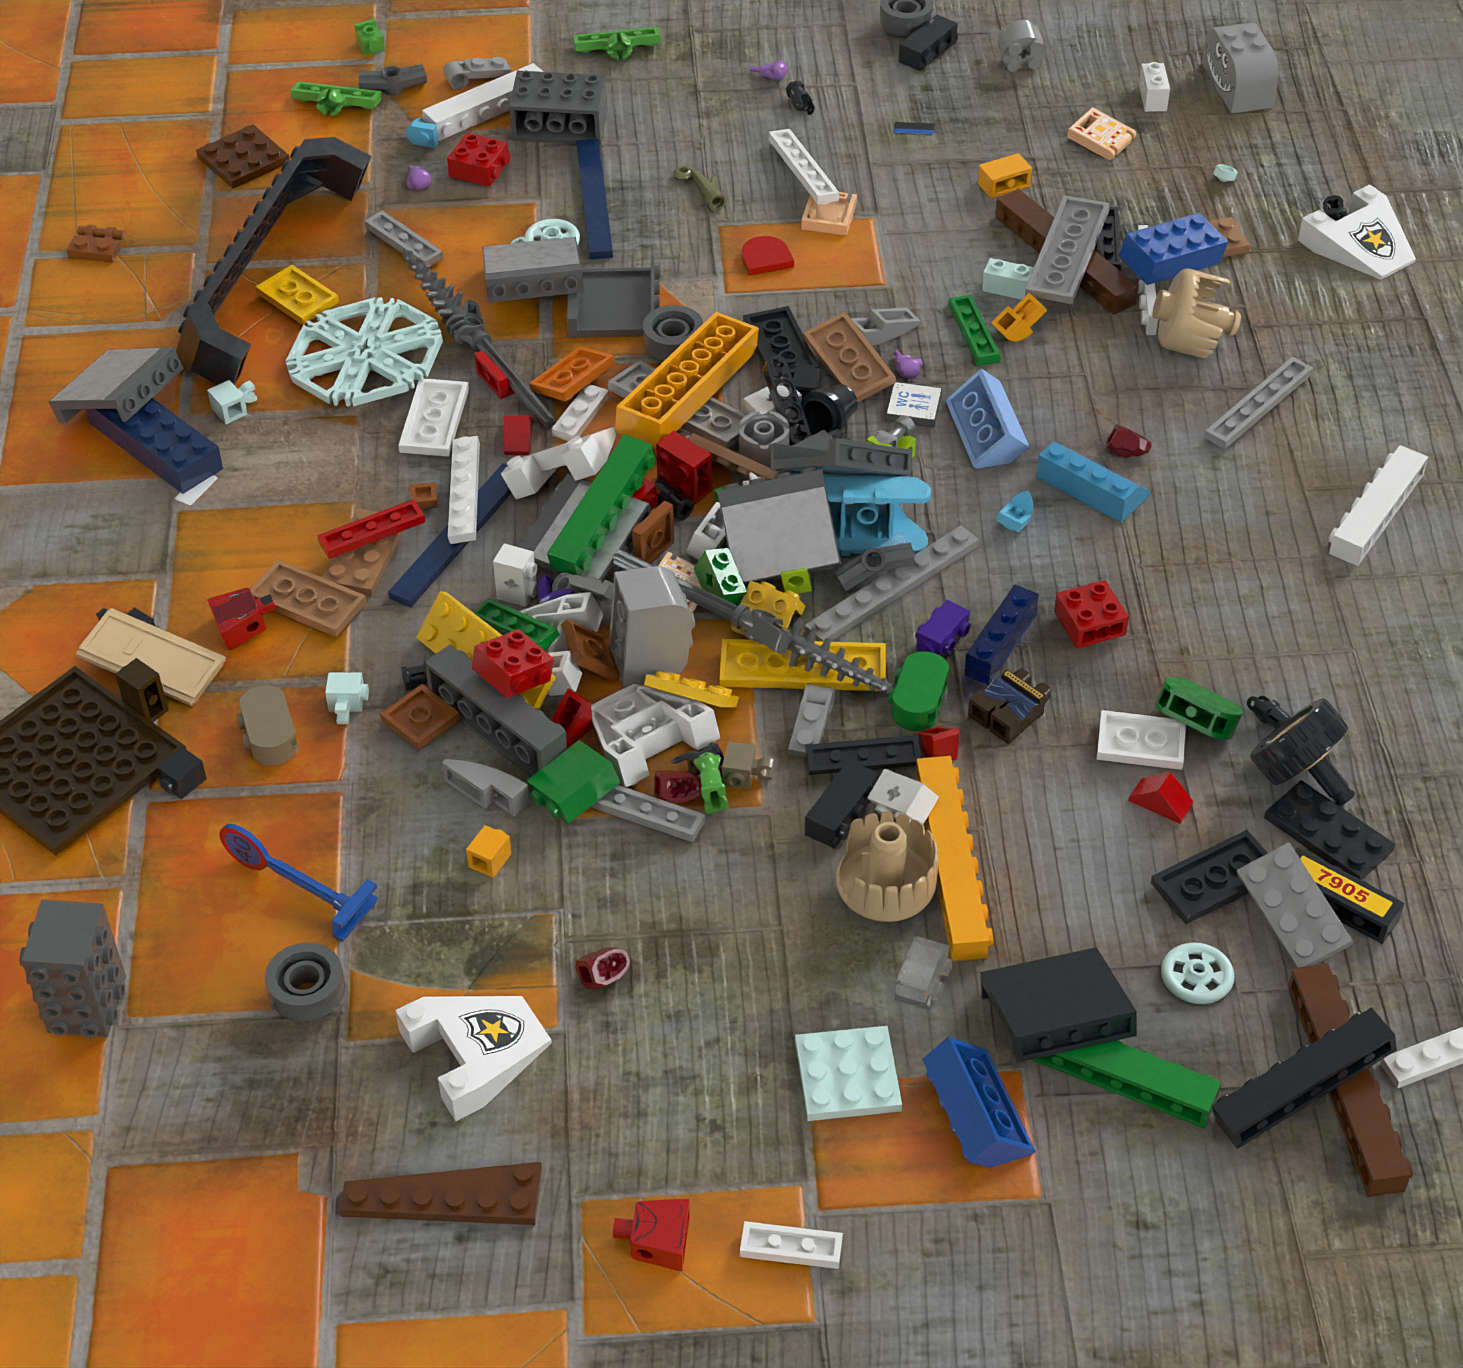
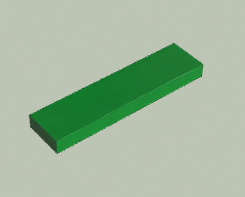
[948,295,1001,366]
[473,598,560,650]

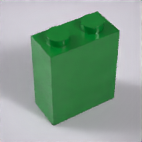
[527,740,621,824]

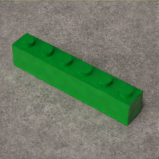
[547,434,655,576]
[1031,1040,1221,1129]

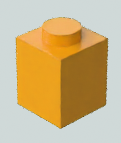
[466,825,512,878]

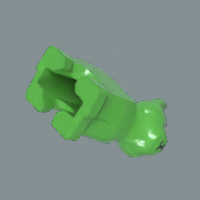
[694,752,729,814]

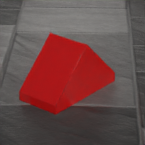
[504,415,532,455]
[551,688,593,749]
[914,726,960,761]
[1128,772,1194,824]

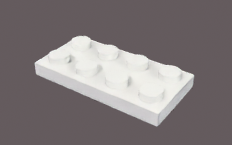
[399,379,469,457]

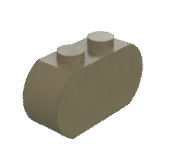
[236,685,298,766]

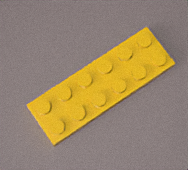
[416,591,556,709]
[720,639,886,691]

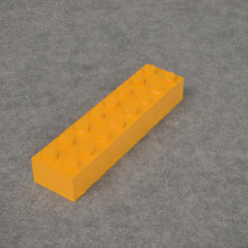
[615,312,759,448]

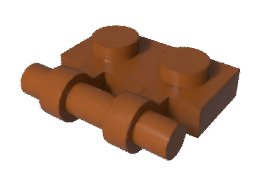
[67,224,125,262]

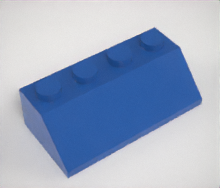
[922,1037,1036,1168]

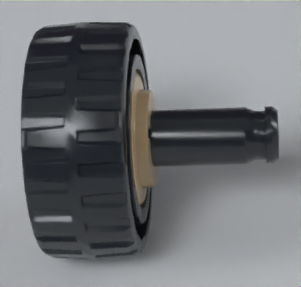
[1250,698,1355,806]

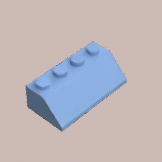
[945,368,1029,469]

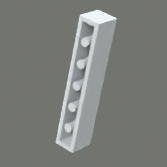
[422,63,543,141]
[1328,445,1428,566]

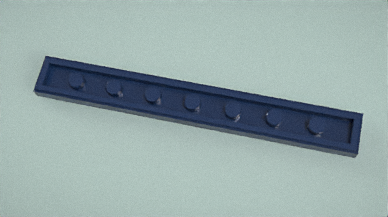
[576,139,613,259]
[388,463,512,607]

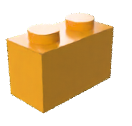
[977,153,1032,198]

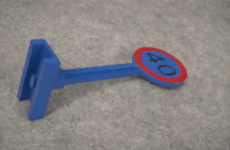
[219,824,378,942]

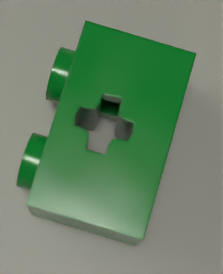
[694,548,747,613]

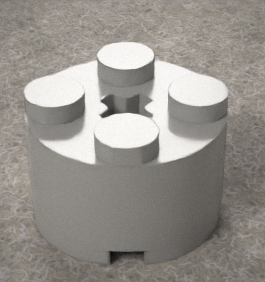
[998,20,1045,72]
[738,411,789,468]

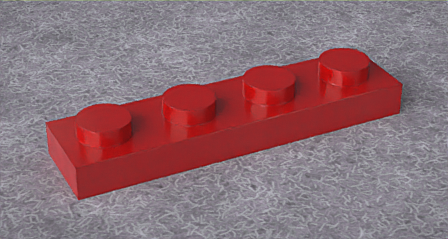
[317,499,426,559]

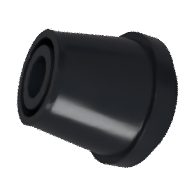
[801,384,858,434]

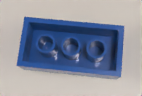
[1119,213,1228,285]

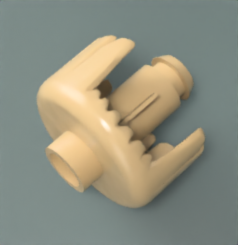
[1152,268,1241,359]
[836,811,939,922]

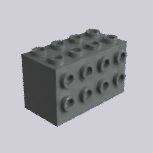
[509,70,608,145]
[19,900,126,1038]

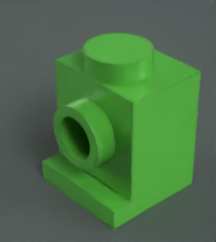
[354,19,385,56]

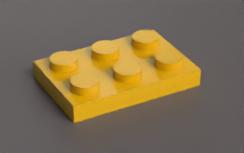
[255,265,339,325]
[644,670,739,707]

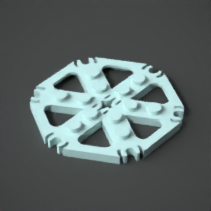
[286,297,443,406]

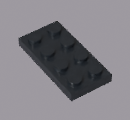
[743,306,819,381]
[1264,780,1395,880]
[1151,830,1268,924]

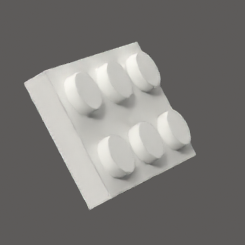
[1096,710,1186,770]

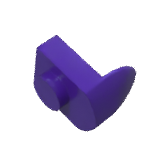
[538,575,573,603]

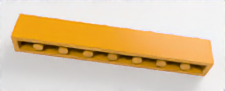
[915,756,993,962]

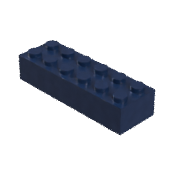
[86,398,223,494]

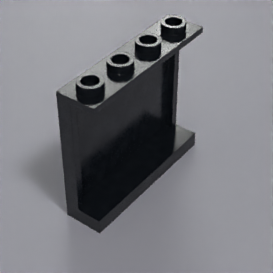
[980,947,1137,1063]

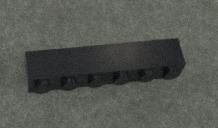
[1212,1007,1397,1149]

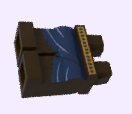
[968,668,1051,745]

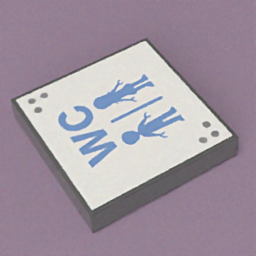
[885,382,943,427]

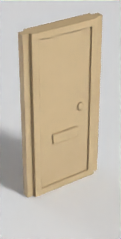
[76,608,226,706]

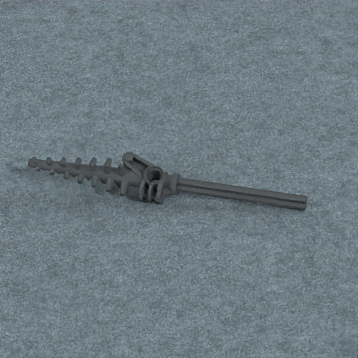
[402,250,556,430]
[612,549,893,694]

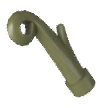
[673,166,726,211]

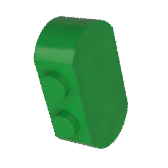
[888,652,949,731]
[1155,676,1243,740]

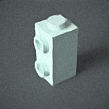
[982,258,1034,300]

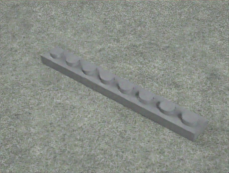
[804,525,979,642]

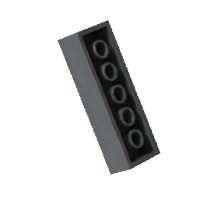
[425,645,567,777]

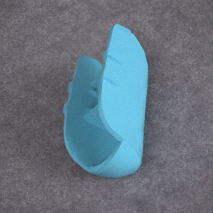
[786,471,931,557]

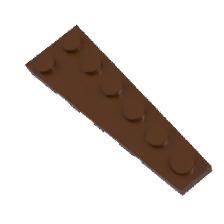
[339,1162,542,1225]

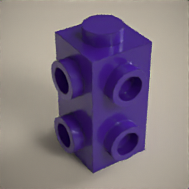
[915,600,971,657]

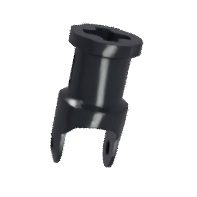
[786,80,815,115]
[1323,195,1348,221]
[655,480,694,521]
[401,661,428,691]
[1247,696,1293,729]
[671,741,724,776]

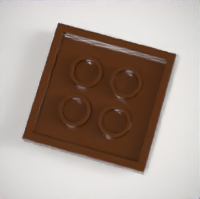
[196,124,290,189]

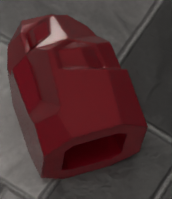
[1105,424,1152,458]
[654,770,702,803]
[575,947,630,989]

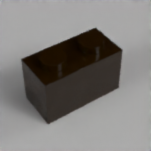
[115,658,169,722]

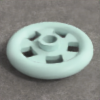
[525,219,580,245]
[1161,943,1234,1004]

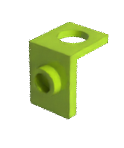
[781,568,812,594]

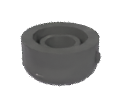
[880,0,934,38]
[640,305,703,362]
[265,942,345,1022]

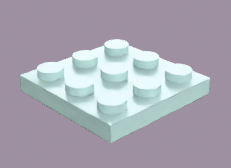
[795,1026,902,1121]

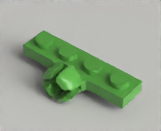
[573,27,661,60]
[291,81,382,117]

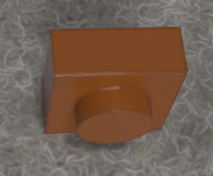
[410,482,438,509]

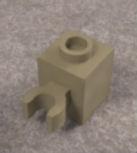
[722,741,774,789]

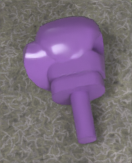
[751,59,788,81]
[406,165,431,190]
[893,350,923,379]

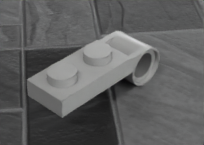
[443,57,512,90]
[552,573,614,604]
[788,684,835,758]

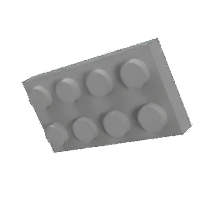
[1237,842,1353,968]

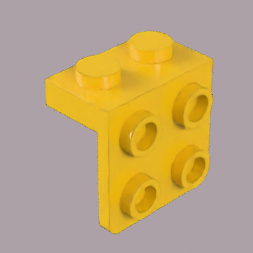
[731,580,806,636]

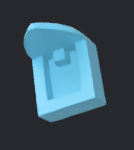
[405,118,438,148]
[996,491,1033,533]

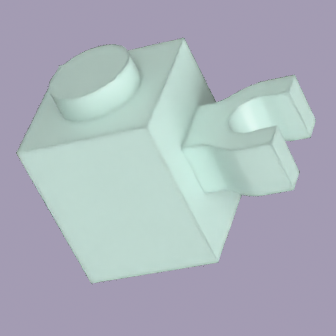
[207,380,257,424]
[325,672,369,724]

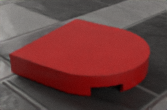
[742,236,794,275]

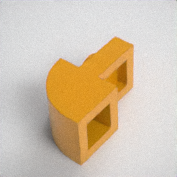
[991,293,1047,342]

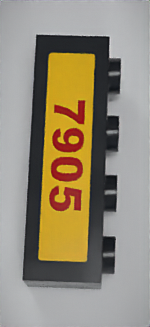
[1295,847,1405,944]

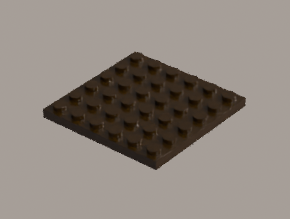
[0,666,186,856]

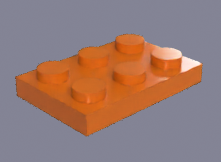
[529,346,616,401]

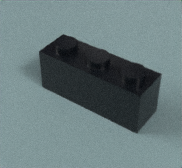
[899,14,958,71]
[805,760,879,849]

